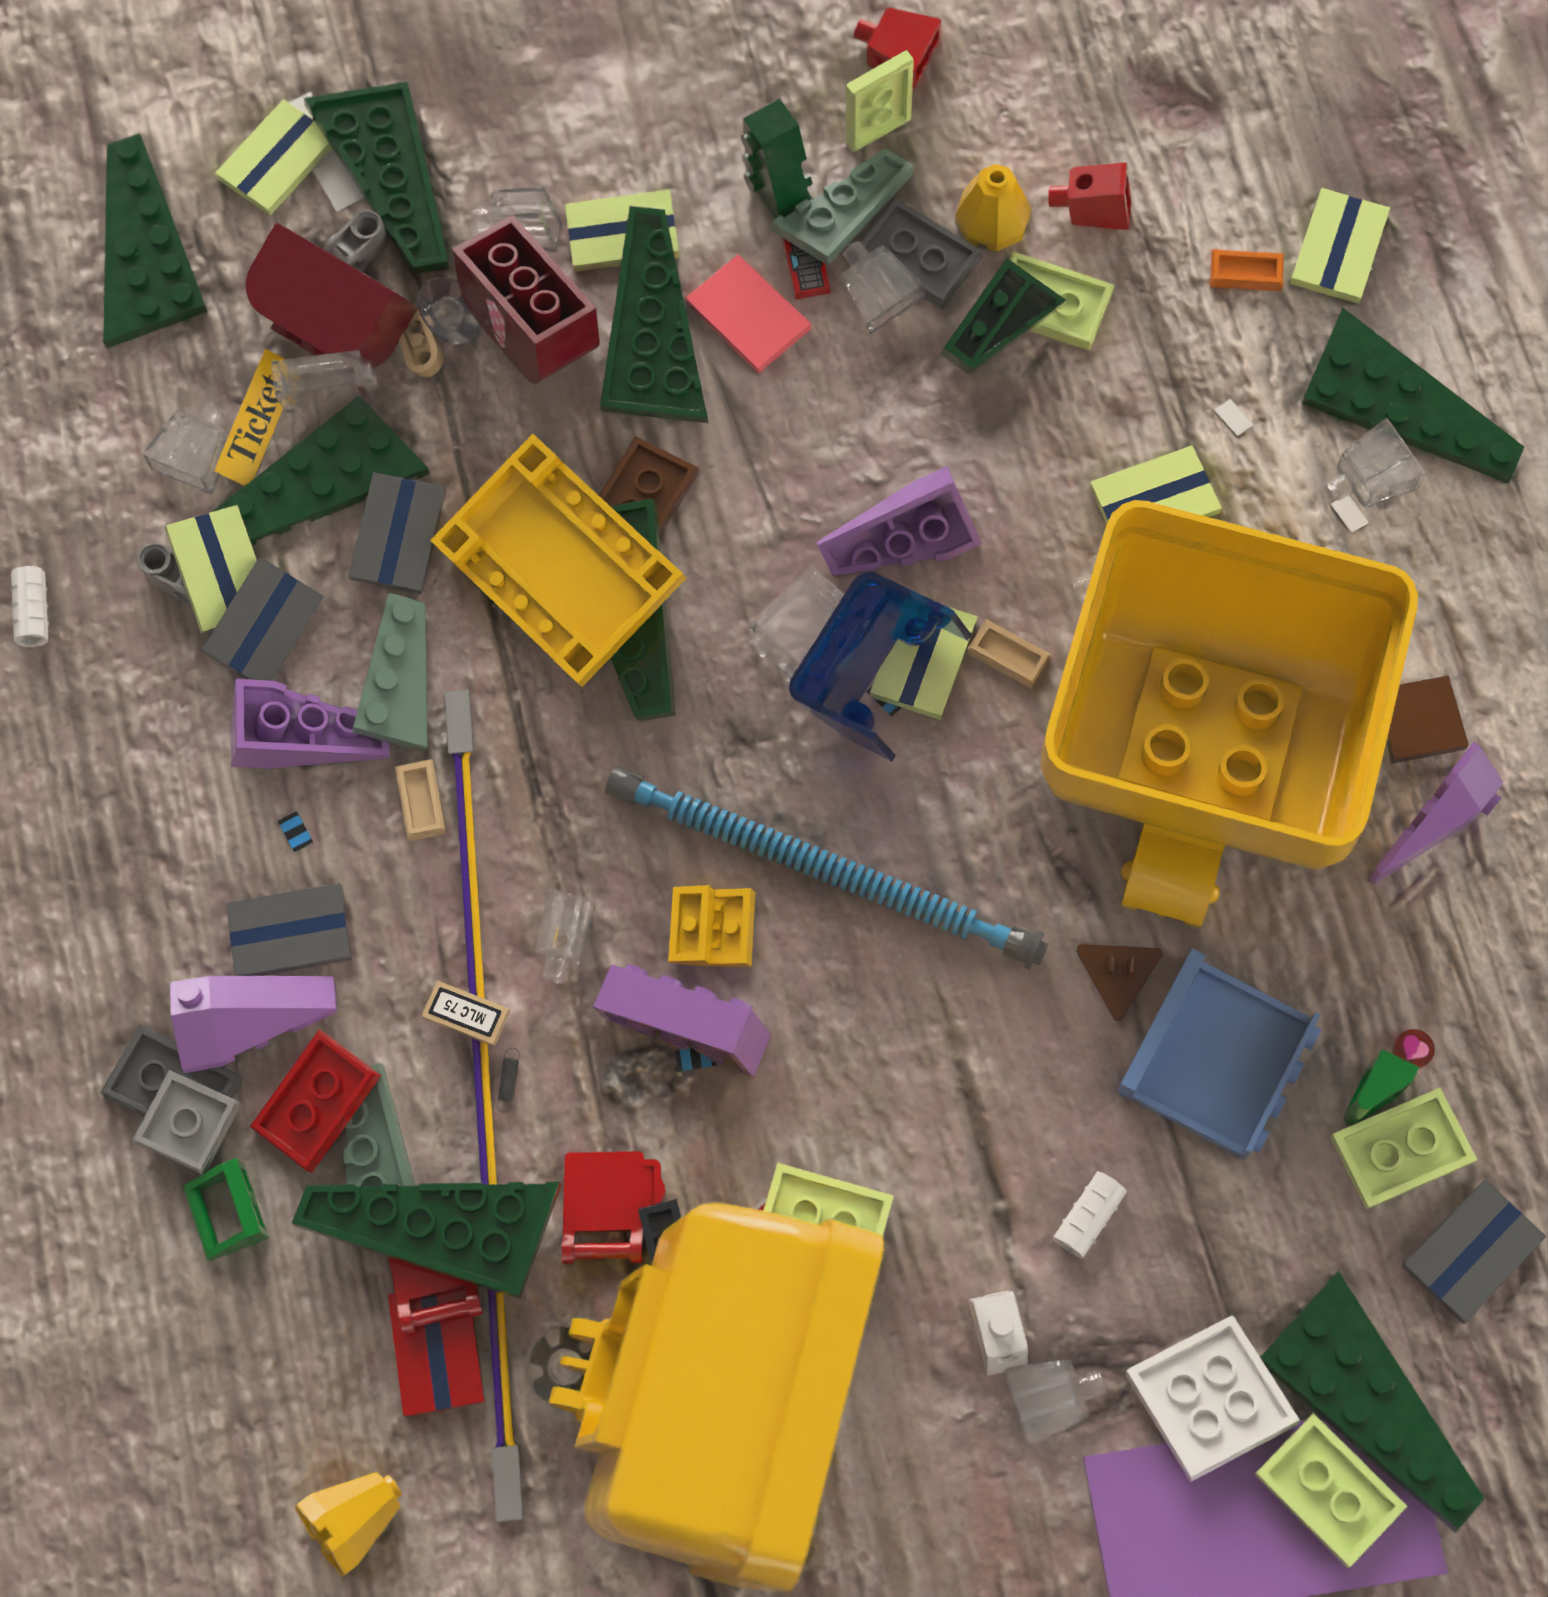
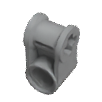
[322,210,389,272]
[137,543,191,605]

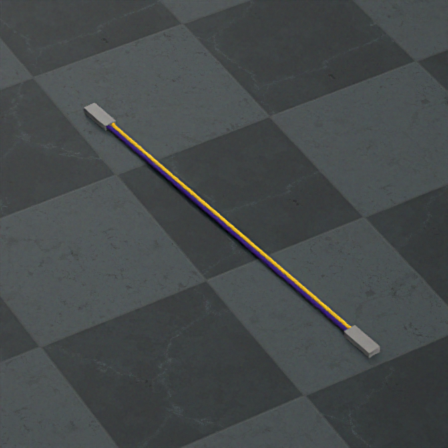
[445,689,524,1522]

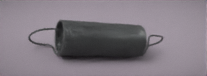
[497,1048,520,1113]

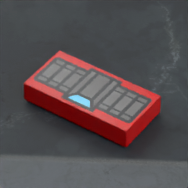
[782,238,830,300]

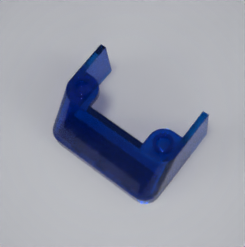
[789,572,972,762]

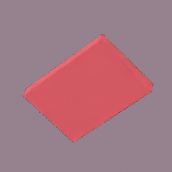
[685,254,811,374]

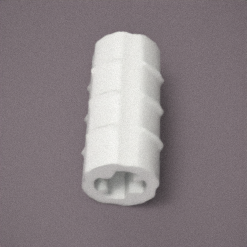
[10,566,49,647]
[1053,1171,1127,1259]

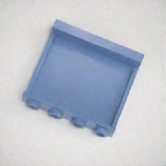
[1117,948,1322,1160]

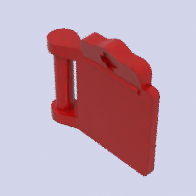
[561,1151,666,1264]
[388,1257,484,1335]

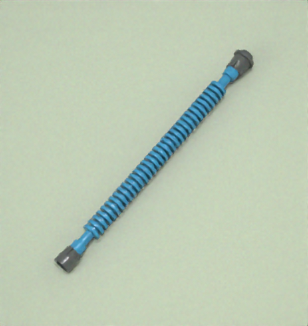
[605,766,1048,970]

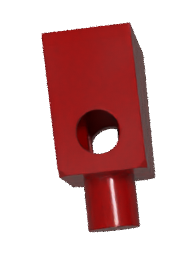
[853,7,942,91]
[1048,162,1132,230]

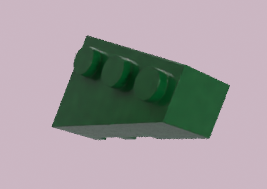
[741,98,814,219]
[940,258,1066,375]

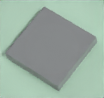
[132,1070,242,1174]

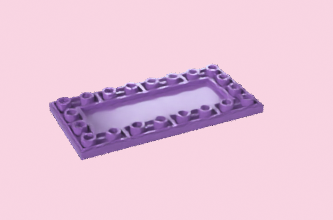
[1083,1418,1448,1597]

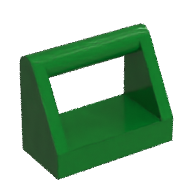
[1343,1049,1419,1126]
[183,1158,269,1261]

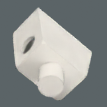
[968,1290,1028,1376]

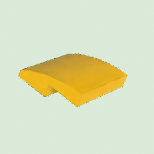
[668,885,756,967]

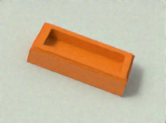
[1209,249,1284,291]

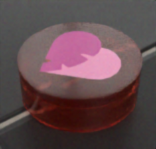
[1392,1029,1435,1070]

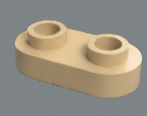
[399,308,444,377]

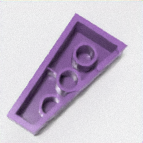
[593,964,771,1077]

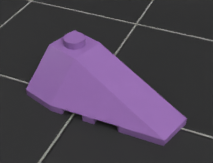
[817,466,982,575]
[230,679,389,769]
[1368,742,1503,885]
[170,976,337,1073]

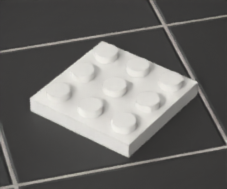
[1126,1315,1299,1482]

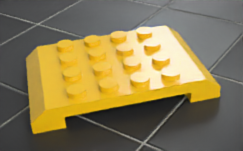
[430,434,687,687]

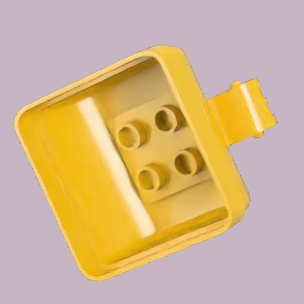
[1040,500,1418,929]
[548,1203,884,1592]

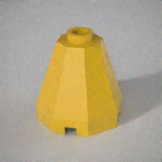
[955,164,1032,252]
[294,1472,402,1577]

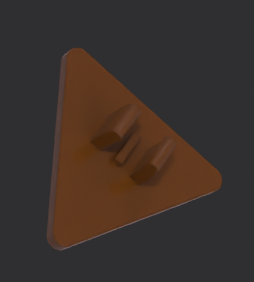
[1076,944,1163,1021]

